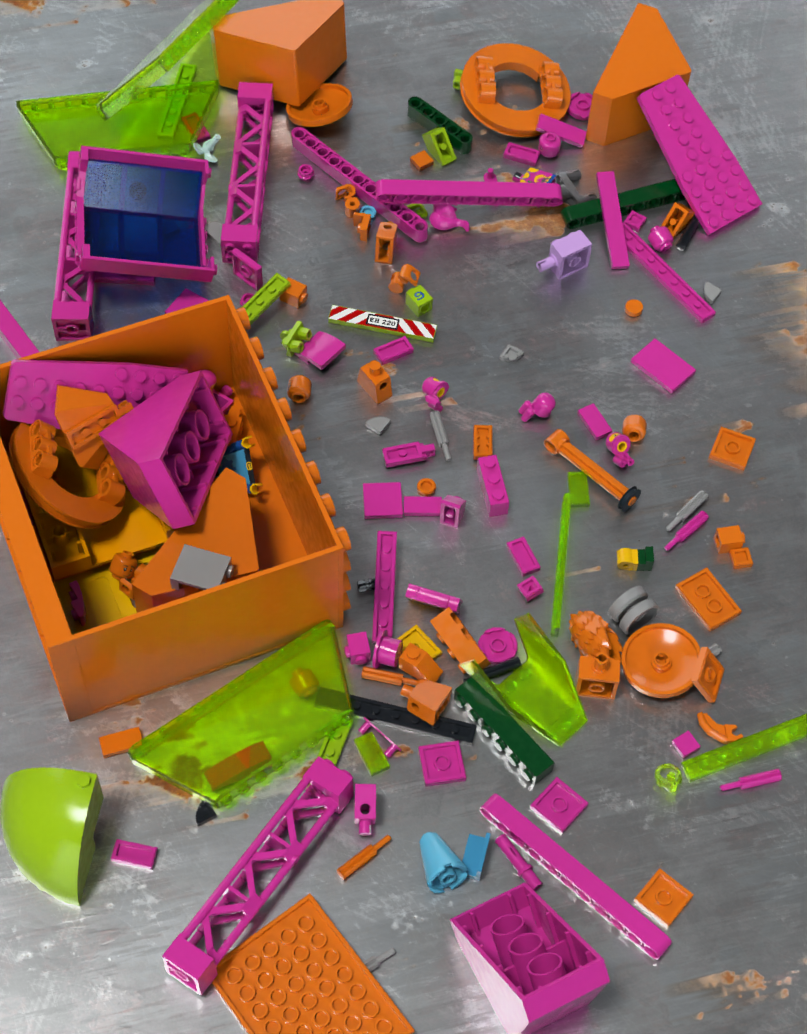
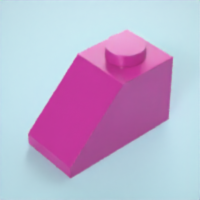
[440,495,466,529]

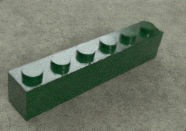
[454,675,555,785]

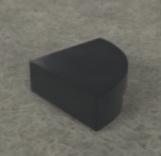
[196,798,217,827]

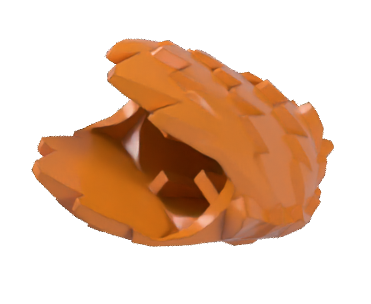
[569,610,623,660]

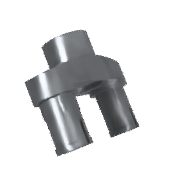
[556,169,597,206]

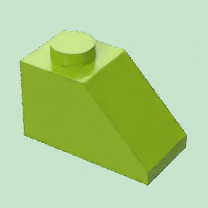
[422,127,457,166]

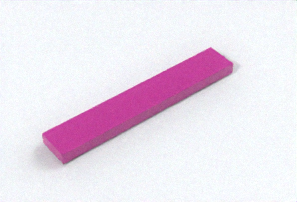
[596,171,630,269]
[372,531,397,644]

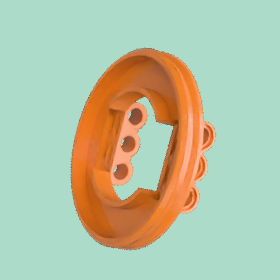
[460,43,571,137]
[9,419,126,529]

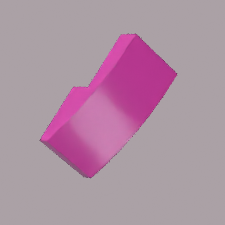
[68,580,86,626]

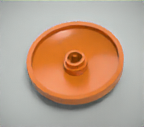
[286,83,353,127]
[621,623,701,698]

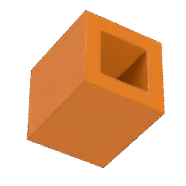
[279,277,308,309]
[714,525,745,554]

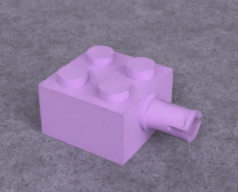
[536,229,592,280]

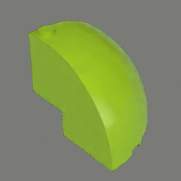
[0,767,104,906]

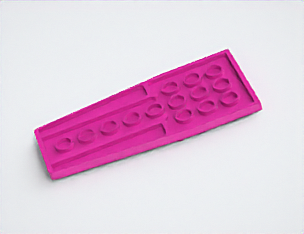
[637,75,762,236]
[3,359,188,429]

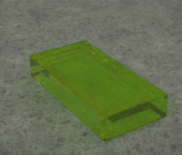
[567,472,590,508]
[353,732,390,777]

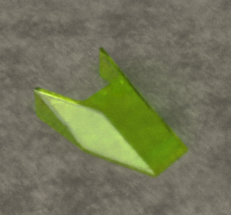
[460,613,588,746]

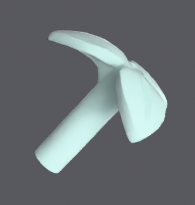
[193,134,221,163]

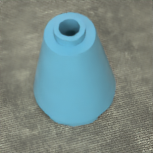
[419,832,468,893]

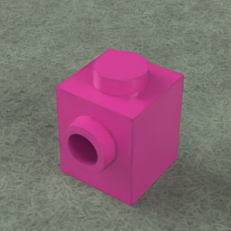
[344,631,371,665]

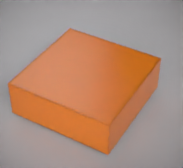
[410,150,434,172]
[729,547,753,570]

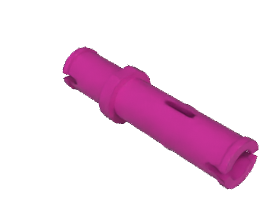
[495,834,543,891]

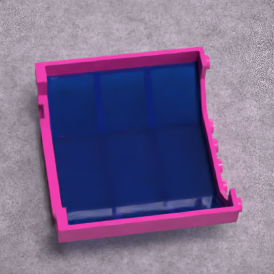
[74,145,217,282]

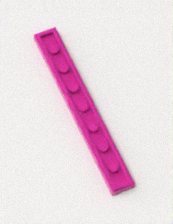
[623,222,716,324]

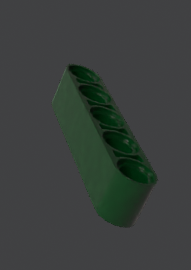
[407,96,473,155]

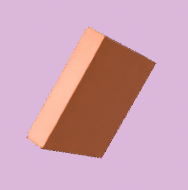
[709,426,756,471]
[691,647,725,703]
[634,868,694,928]

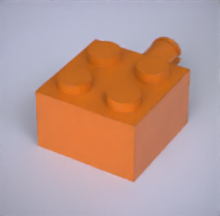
[574,652,621,700]

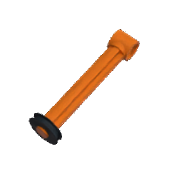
[544,429,641,512]

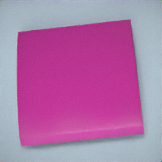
[295,331,346,370]

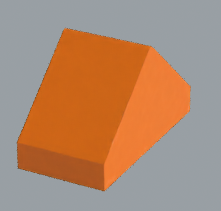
[209,0,347,106]
[585,3,691,146]
[131,467,259,613]

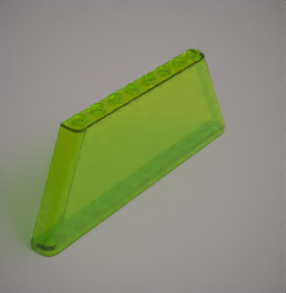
[97,0,239,121]
[16,80,219,170]
[128,619,354,809]

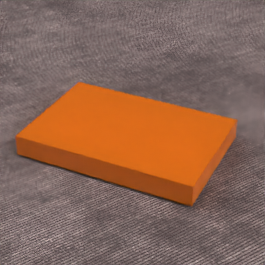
[675,567,742,632]

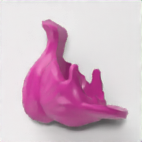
[429,204,470,232]

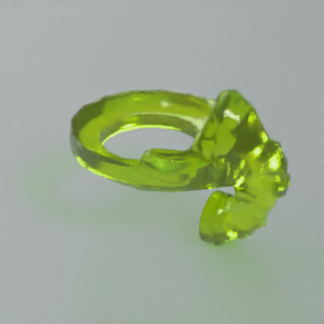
[655,764,682,793]

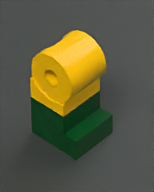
[616,546,654,571]

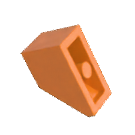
[660,202,695,239]
[399,642,443,682]

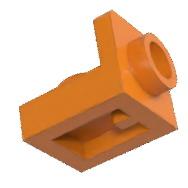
[353,212,371,242]

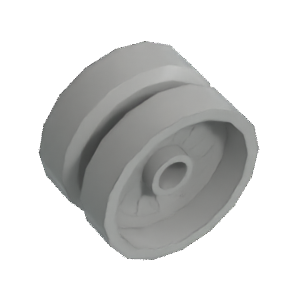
[608,586,659,635]

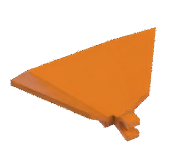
[54,385,134,470]

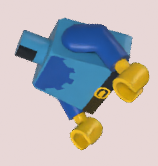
[214,436,263,495]

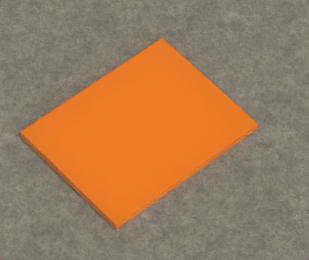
[212,893,415,1034]

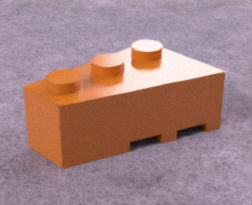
[430,607,491,676]

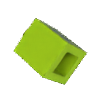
[405,285,433,317]

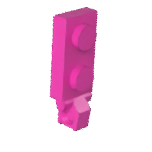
[382,441,436,468]

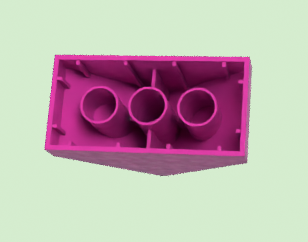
[99,370,233,529]
[450,882,610,1034]

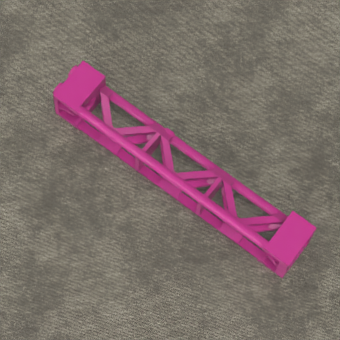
[221,82,274,264]
[51,151,107,341]
[162,756,354,996]

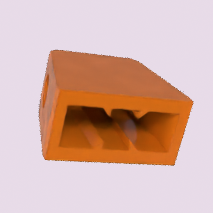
[375,221,398,264]
[357,360,392,405]
[400,679,452,726]

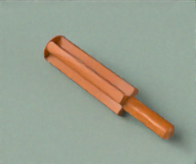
[361,666,419,686]
[336,835,391,880]

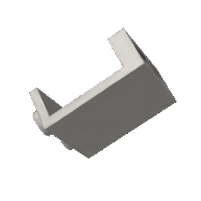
[170,544,234,590]

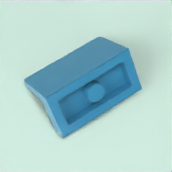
[462,833,491,881]

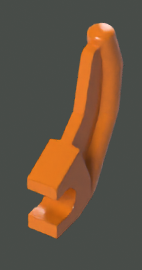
[697,712,743,744]

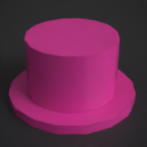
[372,630,403,669]

